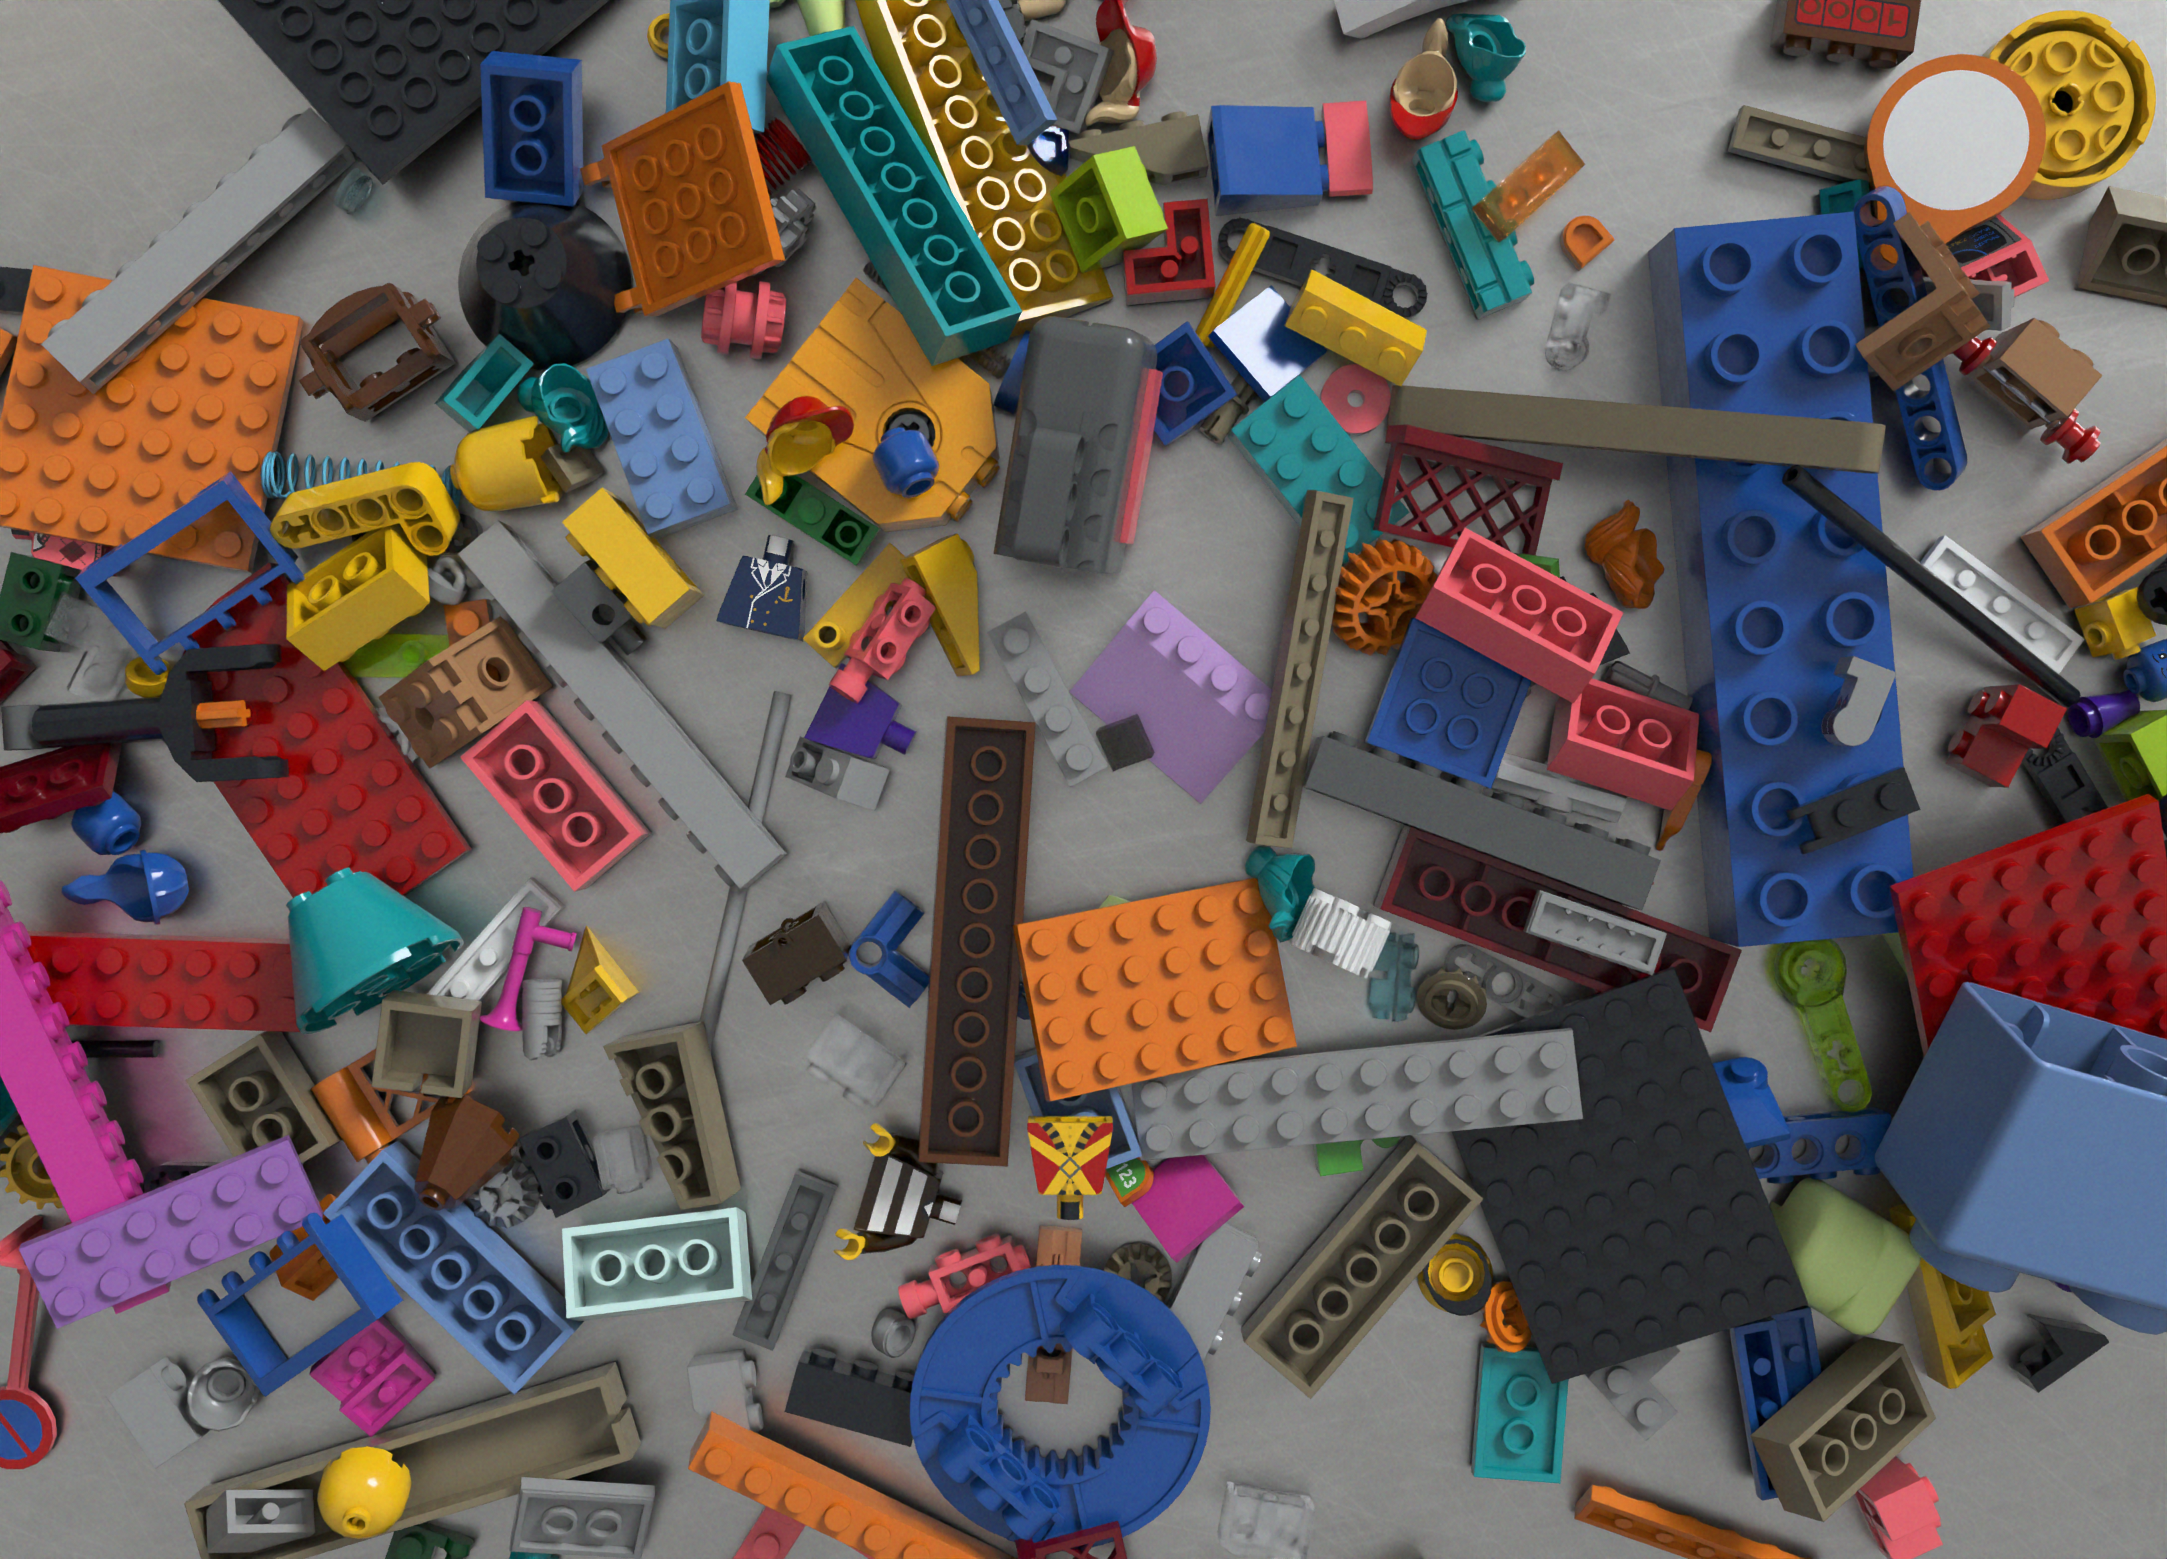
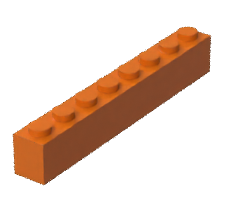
[688,1411,1017,1559]

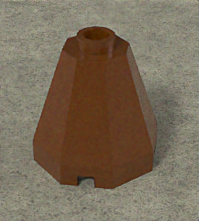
[414,1096,520,1211]

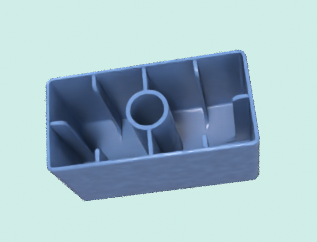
[1875,982,2167,1335]

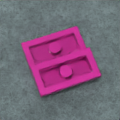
[309,1316,435,1437]

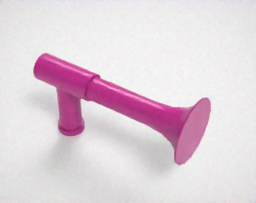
[480,907,577,1031]

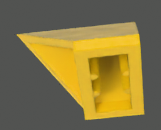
[561,926,640,1034]

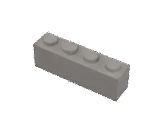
[987,611,1109,787]
[1166,1223,1262,1361]

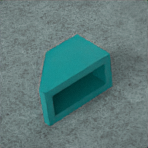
[434,334,534,432]

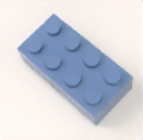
[586,338,738,539]

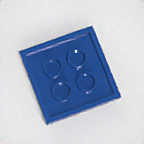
[1364,618,1531,789]

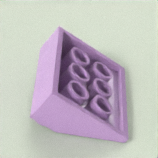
[1069,590,1272,804]

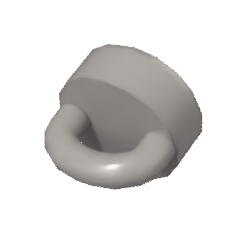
[428,557,468,605]
[871,1309,915,1358]

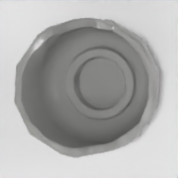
[187,1357,259,1432]

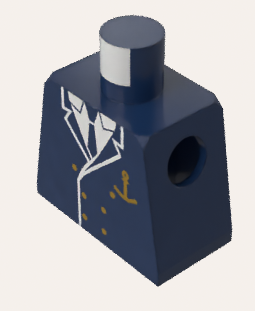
[716,535,807,642]

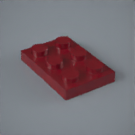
[0,743,122,833]

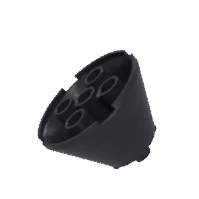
[458,201,633,371]

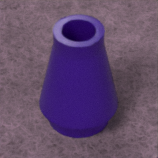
[2068,690,2140,738]

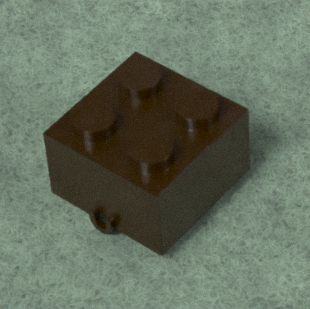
[742,902,851,1005]

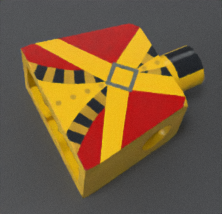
[1027,1116,1113,1220]

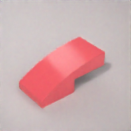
[1322,100,1373,197]

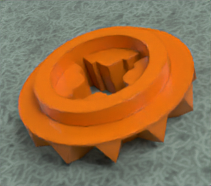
[1479,1281,1532,1353]

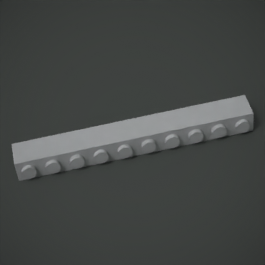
[458,520,787,889]

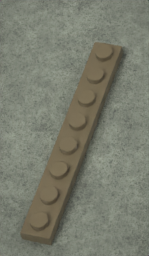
[1246,490,1354,848]

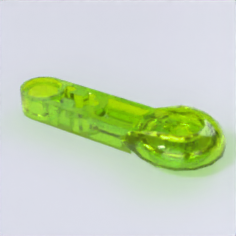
[1773,939,1872,1112]

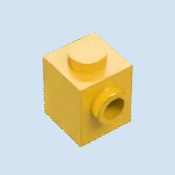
[2074,587,2156,660]

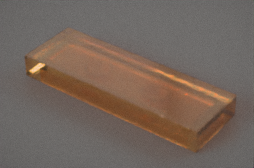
[1472,130,1585,242]

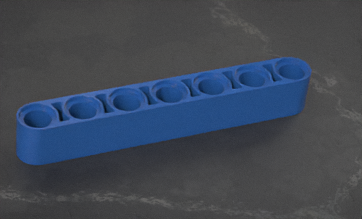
[1852,186,1967,491]

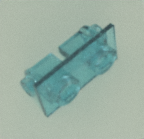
[1369,932,1419,1022]

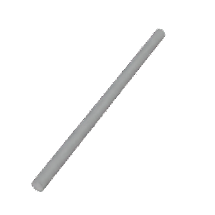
[699,691,791,1051]

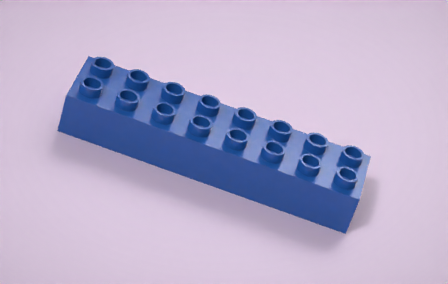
[1648,212,1913,947]

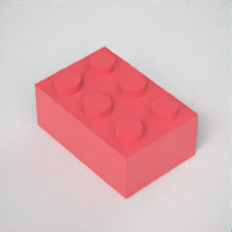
[1547,678,1699,811]

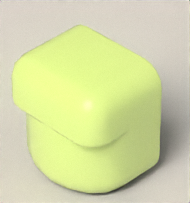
[1770,1178,1922,1336]

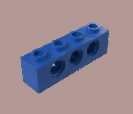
[1747,1107,1891,1184]

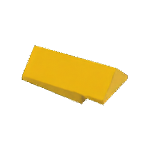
[1889,1204,1996,1389]

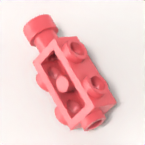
[828,578,936,704]
[898,1234,1031,1320]

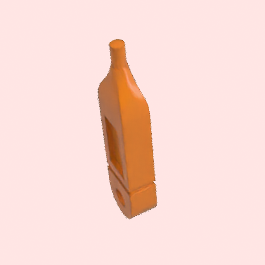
[1656,749,1712,851]

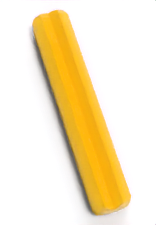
[1195,223,1270,348]

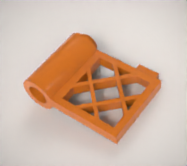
[311,1049,471,1164]

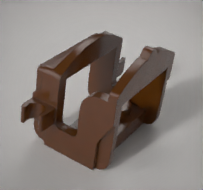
[299,283,455,422]

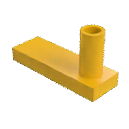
[803,543,908,668]

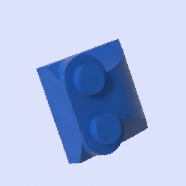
[1154,321,1238,446]
[1713,1057,1791,1149]

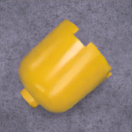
[450,416,563,511]

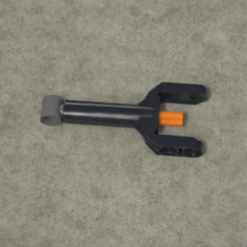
[1,644,289,782]

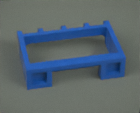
[75,471,305,675]
[197,1213,403,1397]

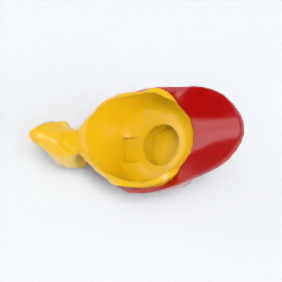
[756,396,854,505]

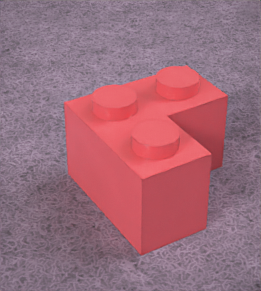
[1854,1456,1943,1559]

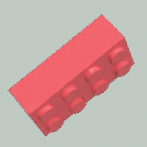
[1415,528,1624,704]
[460,700,651,892]

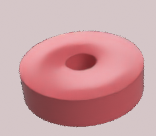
[1320,364,1391,436]

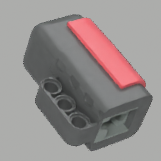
[993,316,1163,574]

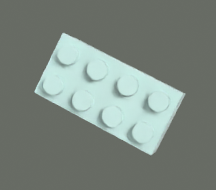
[562,1207,752,1322]

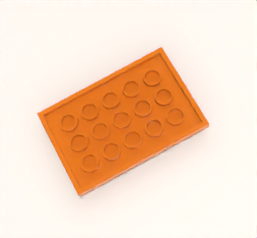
[1013,878,1297,1101]

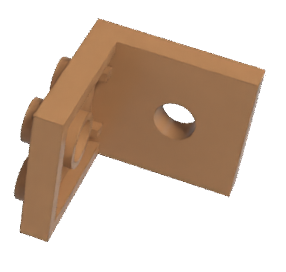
[1855,212,1991,391]
[378,616,553,769]

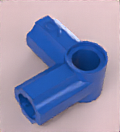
[849,890,929,1008]

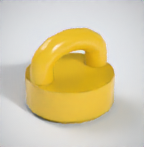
[125,657,172,698]

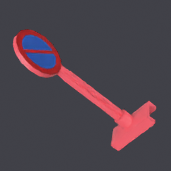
[0,1215,71,1469]

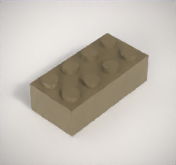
[1750,1336,1936,1522]

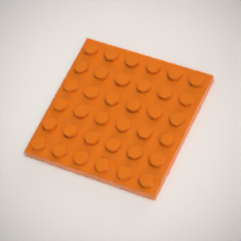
[0,265,303,573]

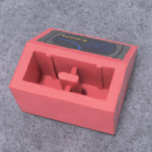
[1921,214,2049,298]

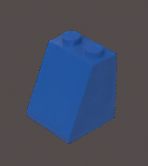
[1206,105,1329,216]

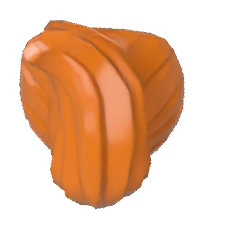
[1585,499,1665,609]

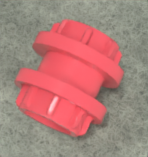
[701,281,786,359]

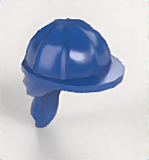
[61,850,189,925]

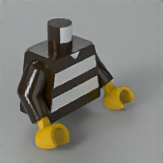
[833,1123,962,1260]

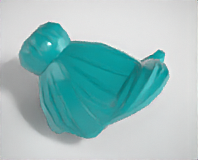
[1445,13,1526,102]
[517,363,609,452]
[1245,845,1315,943]

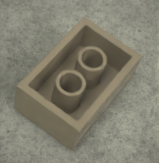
[186,1031,342,1165]

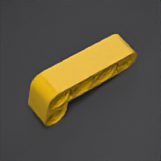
[270,462,460,556]

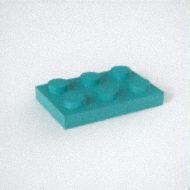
[1471,1343,1569,1484]

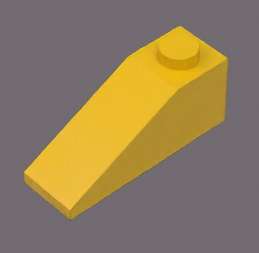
[899,533,980,676]

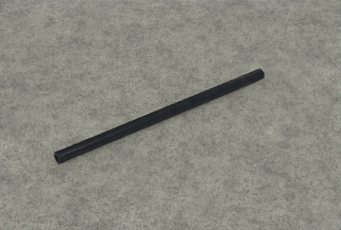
[1782,465,2081,708]

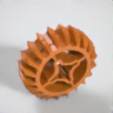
[1331,538,1437,656]

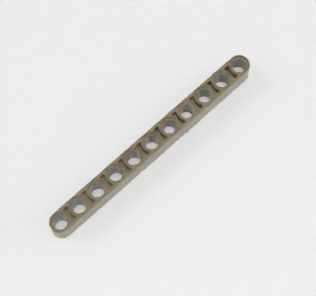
[1387,385,1886,474]

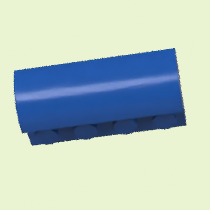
[1729,1305,1821,1501]

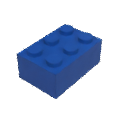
[480,51,584,206]

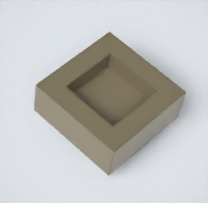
[541,443,604,493]

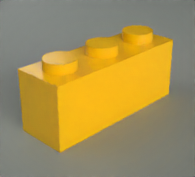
[1285,269,1427,387]

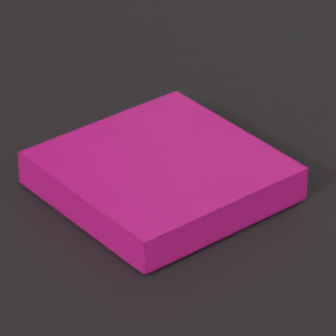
[1132,1155,1244,1263]

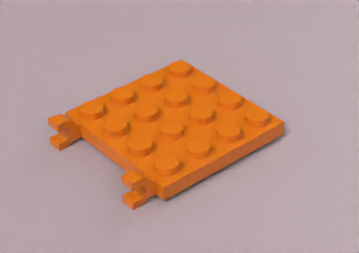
[580,81,785,317]

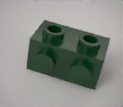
[0,552,81,652]

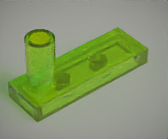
[343,634,450,678]

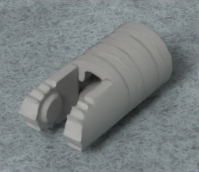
[522,979,562,1061]

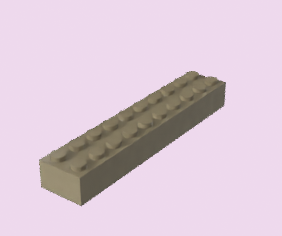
[184,1362,641,1559]

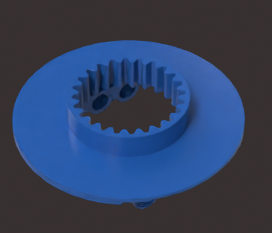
[910,1265,1211,1551]

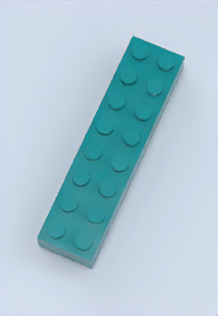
[766,26,1023,366]

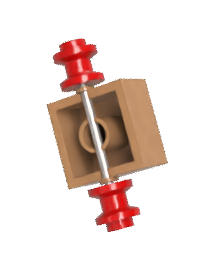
[1949,318,2103,464]

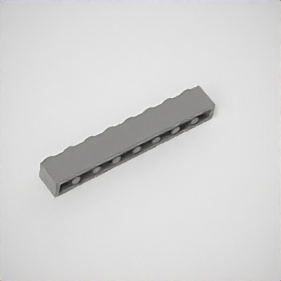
[41,107,356,394]

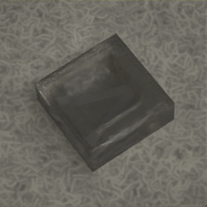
[1096,714,1155,771]

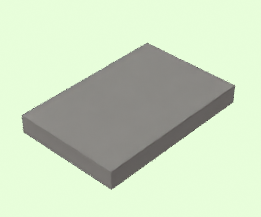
[509,1477,655,1559]

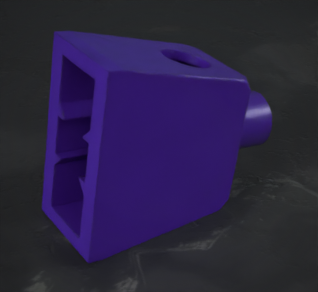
[804,663,916,759]

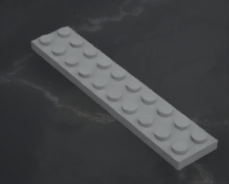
[1132,1028,1583,1161]

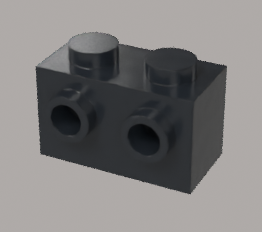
[519,1110,612,1218]

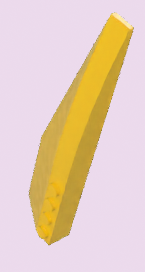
[855,0,1114,338]

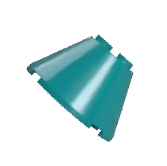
[286,867,464,1034]

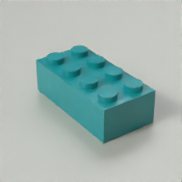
[1228,375,1410,566]

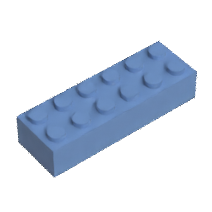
[323,1141,584,1395]

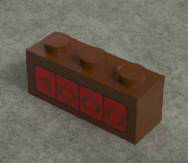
[1770,0,1921,69]

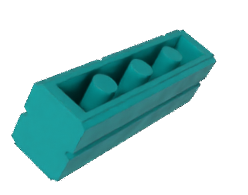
[1412,130,1534,319]

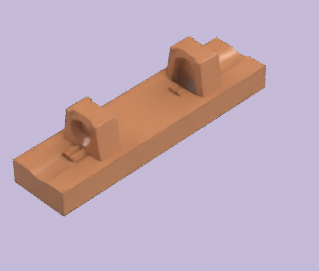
[1025,1225,1082,1404]

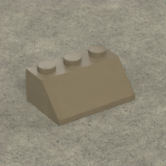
[2077,186,2167,305]

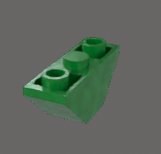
[745,475,880,566]

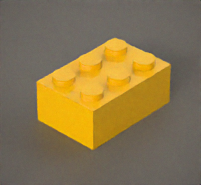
[562,487,704,629]
[286,524,430,671]

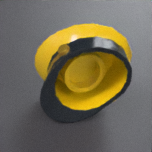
[1417,1233,1493,1316]

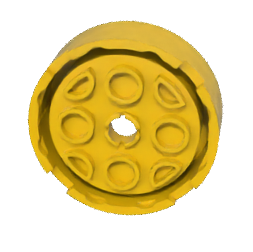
[1982,10,2156,200]

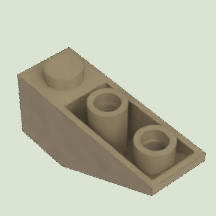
[1069,111,1209,186]

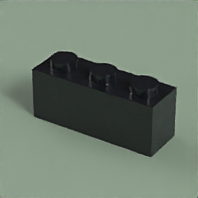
[784,1349,914,1447]

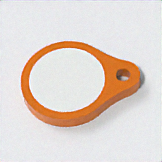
[1864,54,2046,266]

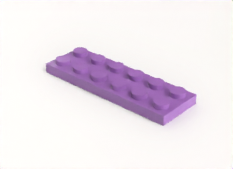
[19,1135,323,1329]

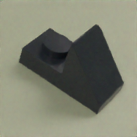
[2011,1314,2109,1393]

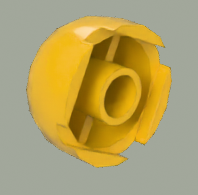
[317,1446,412,1539]

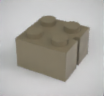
[371,990,482,1098]

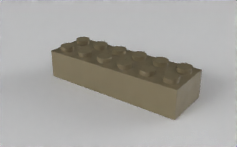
[1240,1135,1483,1399]

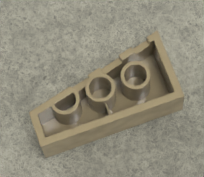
[603,1021,741,1210]

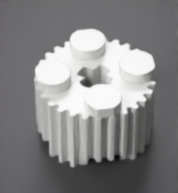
[1290,888,1393,978]

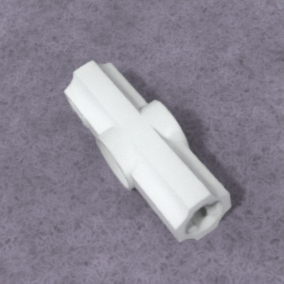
[1492,753,1627,823]

